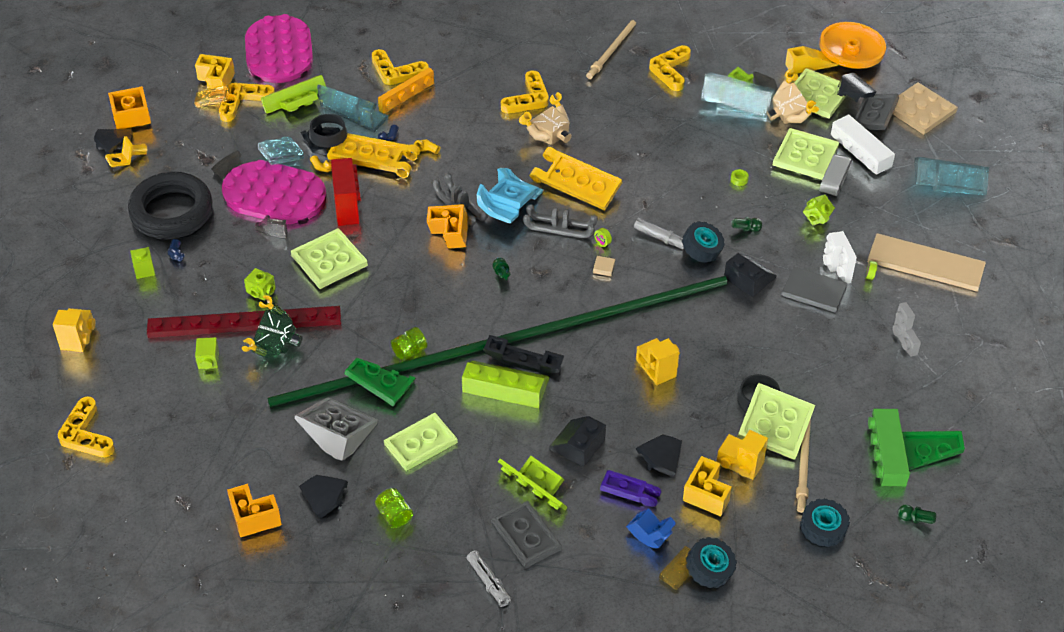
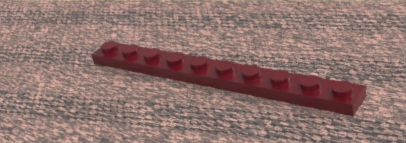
[147,306,341,338]

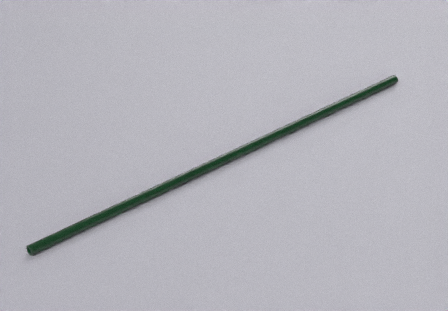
[267,276,727,407]

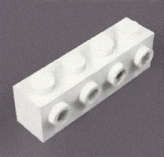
[831,115,895,175]

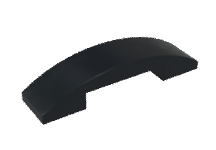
[484,335,564,373]

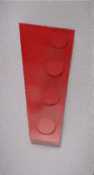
[331,158,361,226]

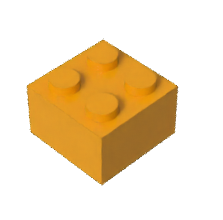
[108,86,151,129]

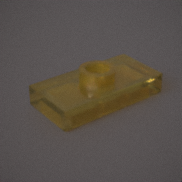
[194,85,230,107]
[659,546,691,589]

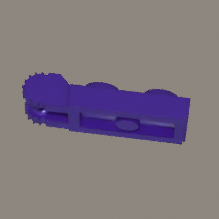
[600,470,662,507]

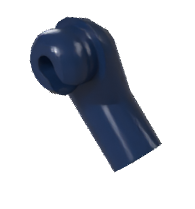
[378,125,399,141]
[168,239,185,262]

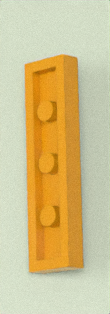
[378,67,434,114]

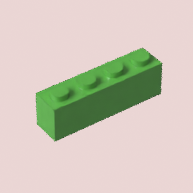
[868,409,910,487]

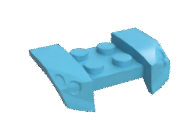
[477,168,543,223]

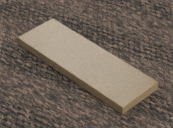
[867,233,986,292]

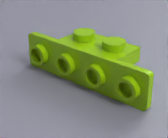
[261,75,327,114]
[497,456,568,511]

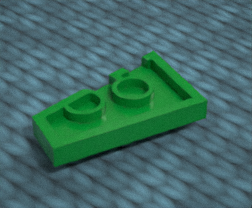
[344,358,416,407]
[902,431,965,470]

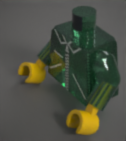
[242,295,303,358]

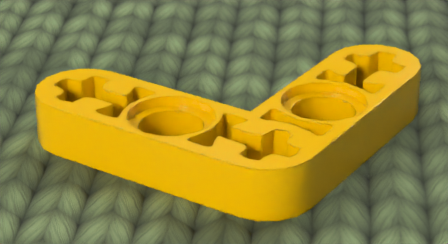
[649,45,691,91]
[372,49,429,85]
[501,71,549,114]
[219,83,275,122]
[58,397,115,457]

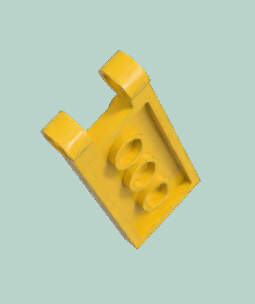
[327,133,420,178]
[529,147,622,211]

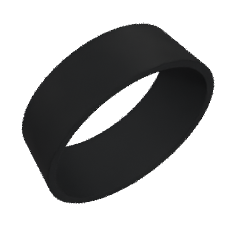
[309,114,347,147]
[737,374,780,412]

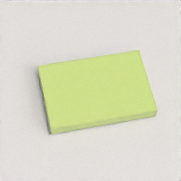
[384,413,458,471]

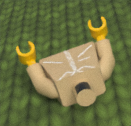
[767,69,819,124]
[519,92,571,145]

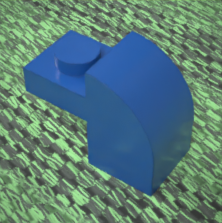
[626,509,676,548]

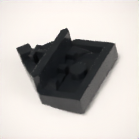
[837,73,877,102]
[300,124,341,155]
[94,129,133,154]
[636,434,682,477]
[299,475,348,519]

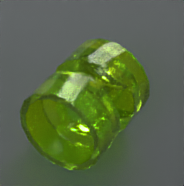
[391,327,428,361]
[375,488,413,528]

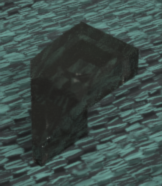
[753,72,778,98]
[211,150,241,180]
[255,215,288,238]

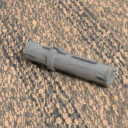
[634,218,684,250]
[466,550,511,607]

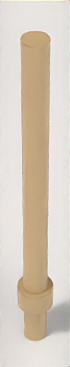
[586,20,636,79]
[796,418,811,513]

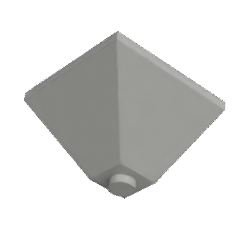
[295,397,378,460]

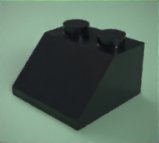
[724,253,777,297]
[549,416,606,467]

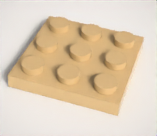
[892,82,958,135]

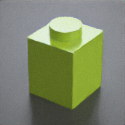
[130,247,155,279]
[195,337,219,369]

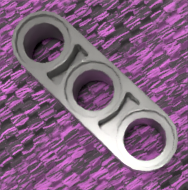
[819,154,852,196]

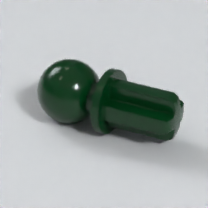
[731,217,762,232]
[492,258,511,280]
[898,504,937,524]

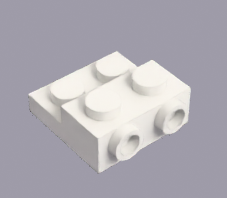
[823,231,857,284]

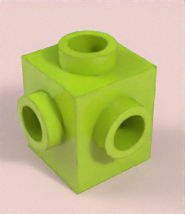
[803,194,835,225]
[244,268,276,301]

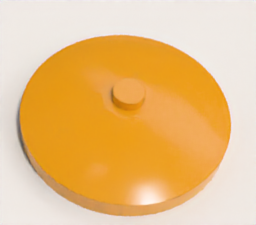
[819,22,886,69]

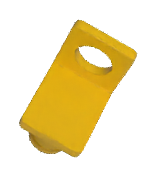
[105,136,147,167]

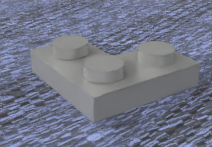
[893,302,921,357]

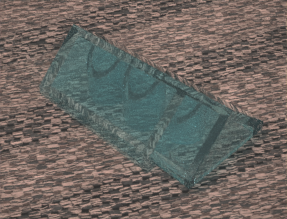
[701,72,775,119]
[317,84,389,132]
[914,157,989,195]

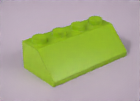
[462,361,549,408]

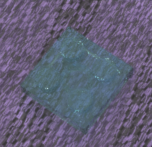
[258,137,304,165]

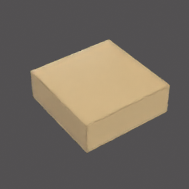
[593,256,615,276]

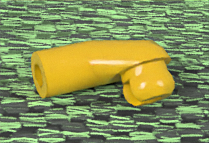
[414,139,440,154]
[310,155,332,173]

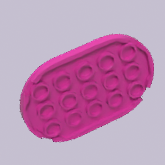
[245,14,313,83]
[222,160,327,224]

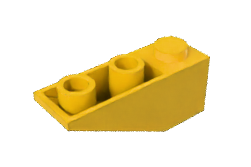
[785,46,838,74]

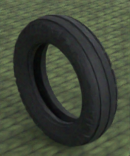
[128,172,213,240]

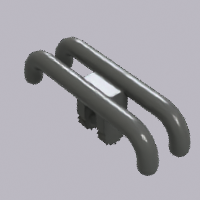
[433,173,488,227]
[523,204,598,239]

